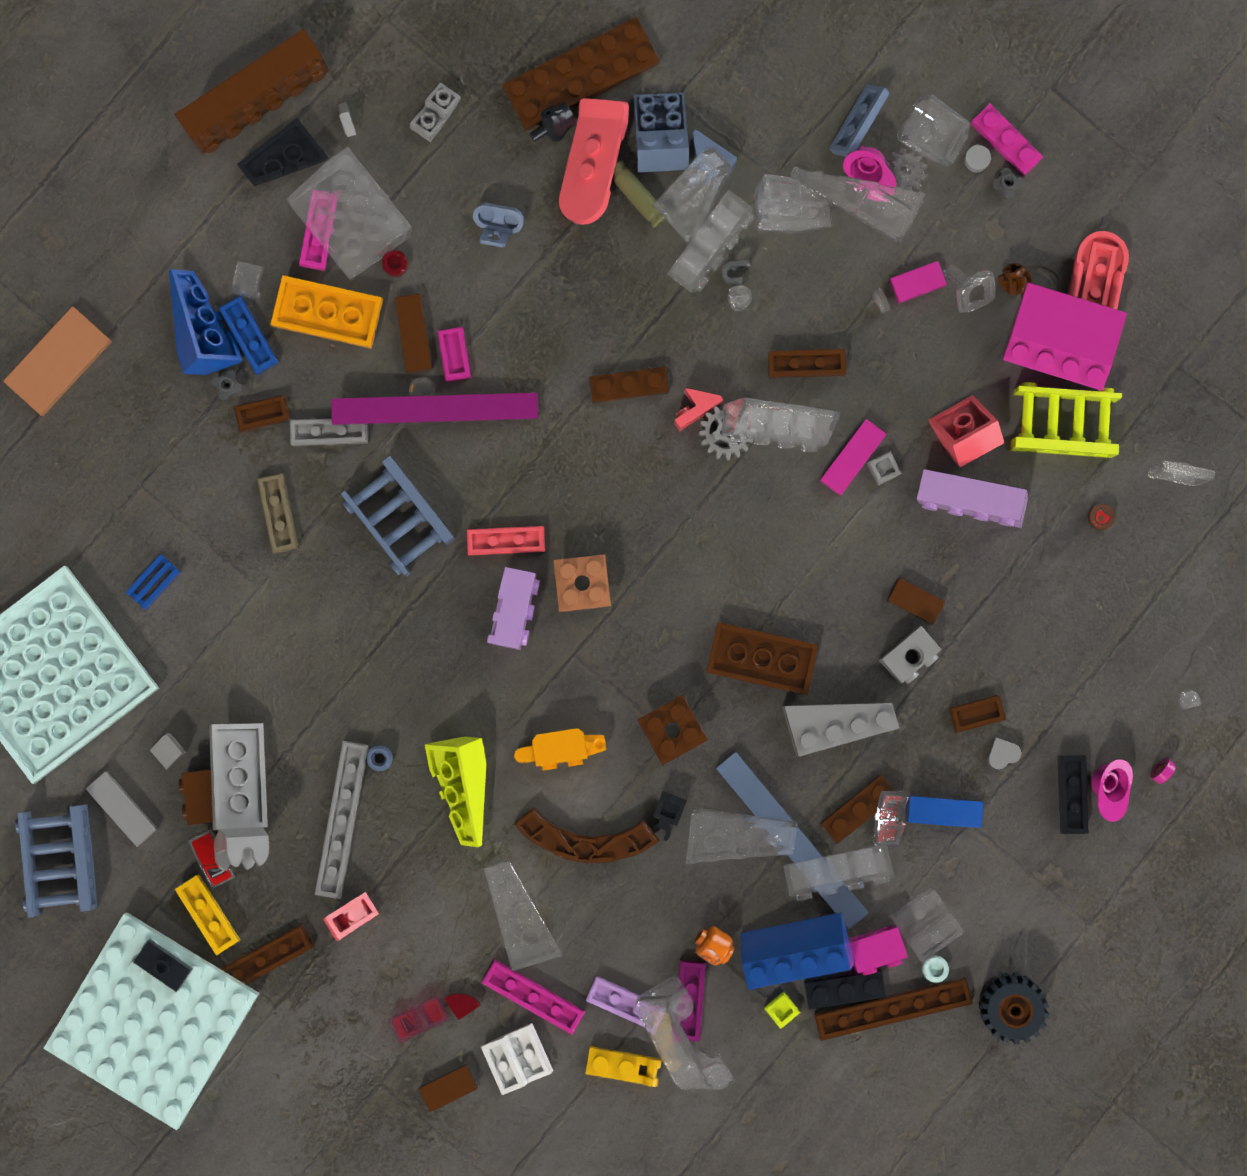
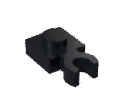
[651,791,687,841]

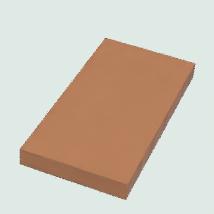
[3,306,112,416]

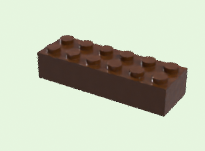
[174,29,329,155]

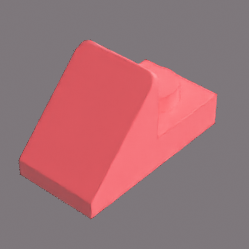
[674,388,723,432]
[323,892,379,941]

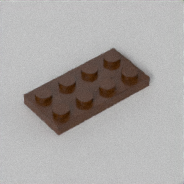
[706,622,819,695]

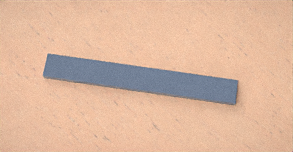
[716,752,869,929]

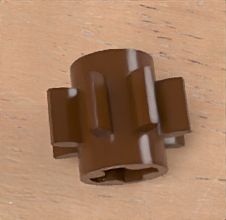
[998,263,1032,295]

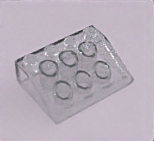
[286,147,412,280]

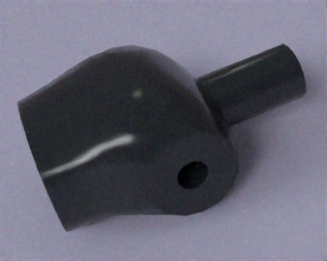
[529,102,576,142]

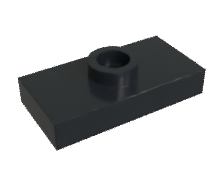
[133,939,193,992]

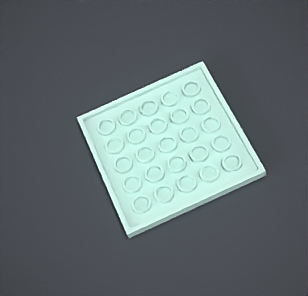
[0,566,160,784]
[43,912,260,1130]

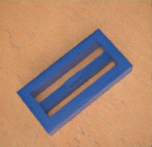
[125,554,181,610]

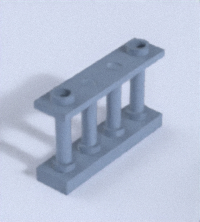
[341,456,455,577]
[15,804,98,918]

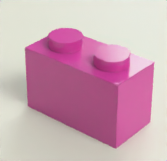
[849,924,908,975]

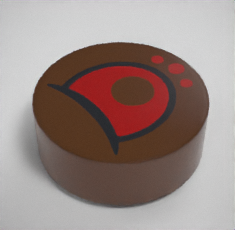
[1088,504,1115,530]

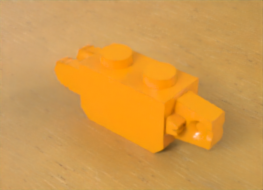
[513,728,606,771]

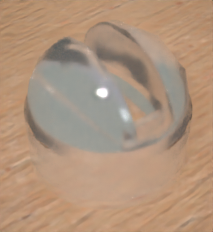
[1179,690,1202,710]

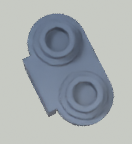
[473,203,524,247]

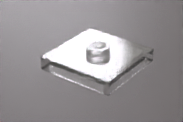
[1148,461,1216,487]

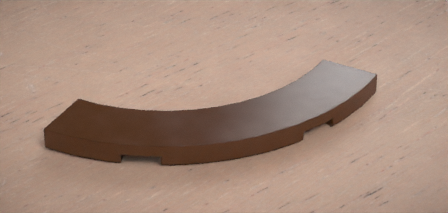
[513,807,659,864]

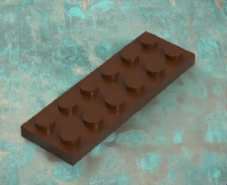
[502,17,660,132]

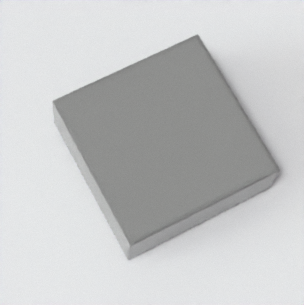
[866,451,902,486]

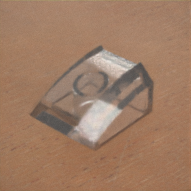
[898,94,971,168]

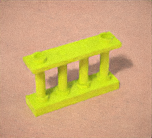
[1010,382,1122,458]

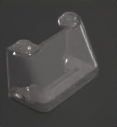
[635,975,736,1090]

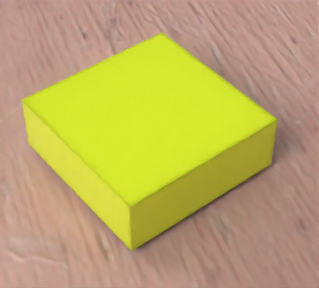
[764,991,801,1029]

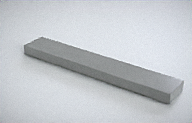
[314,741,369,899]

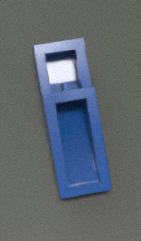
[905,795,984,828]

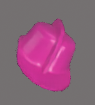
[843,146,896,201]
[1091,759,1133,822]

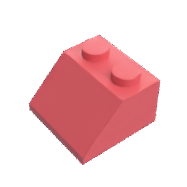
[929,395,1004,467]

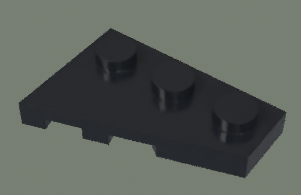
[237,118,330,187]

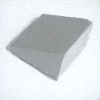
[150,733,187,770]

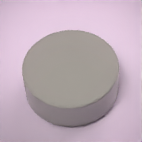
[964,145,991,172]

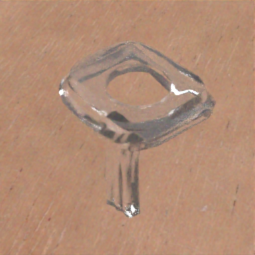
[943,265,996,313]

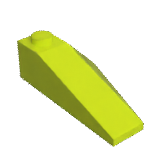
[425,737,486,847]

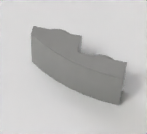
[410,83,461,142]

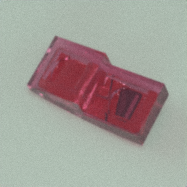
[388,995,449,1044]

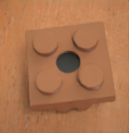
[554,554,611,612]

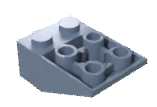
[633,93,689,172]

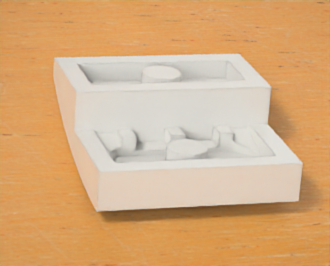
[481,1023,553,1095]

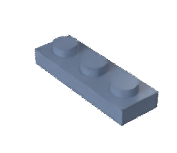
[829,84,890,157]

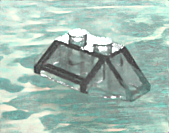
[754,174,833,234]

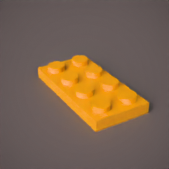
[271,275,383,349]

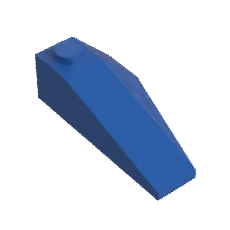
[169,269,242,375]

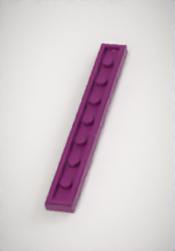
[331,393,538,425]

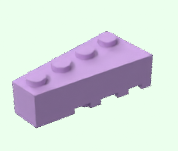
[917,469,1028,528]

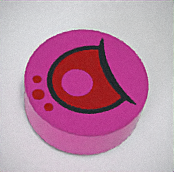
[1150,758,1176,784]

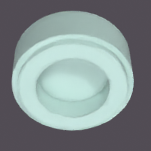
[921,955,949,983]

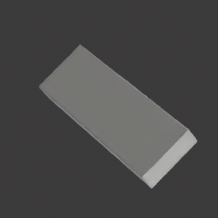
[290,418,368,446]
[86,771,158,847]

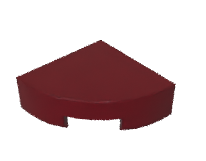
[444,993,481,1020]

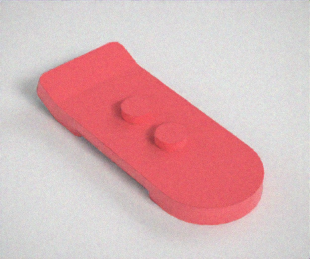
[559,98,629,225]
[1067,231,1129,309]

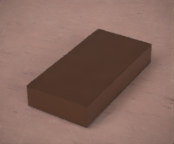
[234,395,291,433]
[887,578,945,625]
[948,695,1006,733]
[419,1064,478,1112]

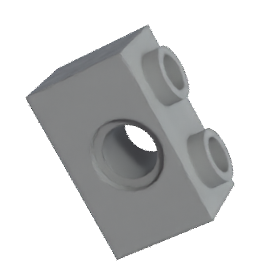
[879,626,941,684]

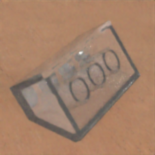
[722,398,840,452]

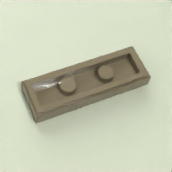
[257,473,299,554]

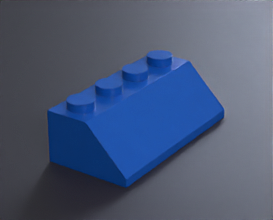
[741,912,855,990]

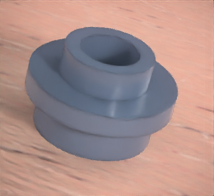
[367,745,393,771]

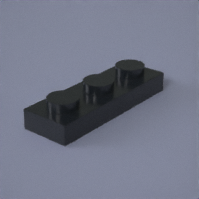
[1057,755,1089,834]
[804,970,886,1010]

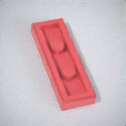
[467,526,545,556]

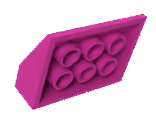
[1001,282,1127,391]

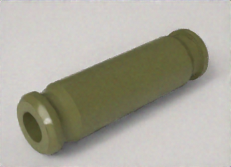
[612,161,669,228]

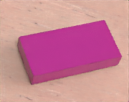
[889,261,947,304]
[437,327,471,382]

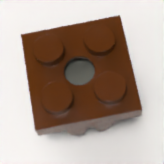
[637,695,708,766]

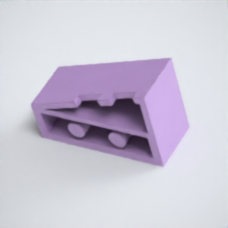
[487,567,540,650]

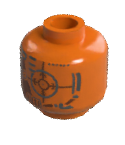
[694,926,734,966]

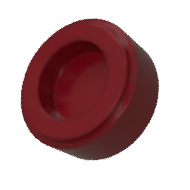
[382,250,408,277]

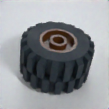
[979,972,1049,1044]

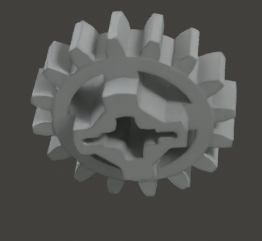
[699,404,755,461]

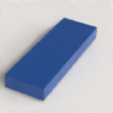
[218,296,279,375]

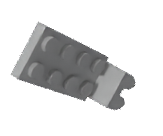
[209,723,269,871]

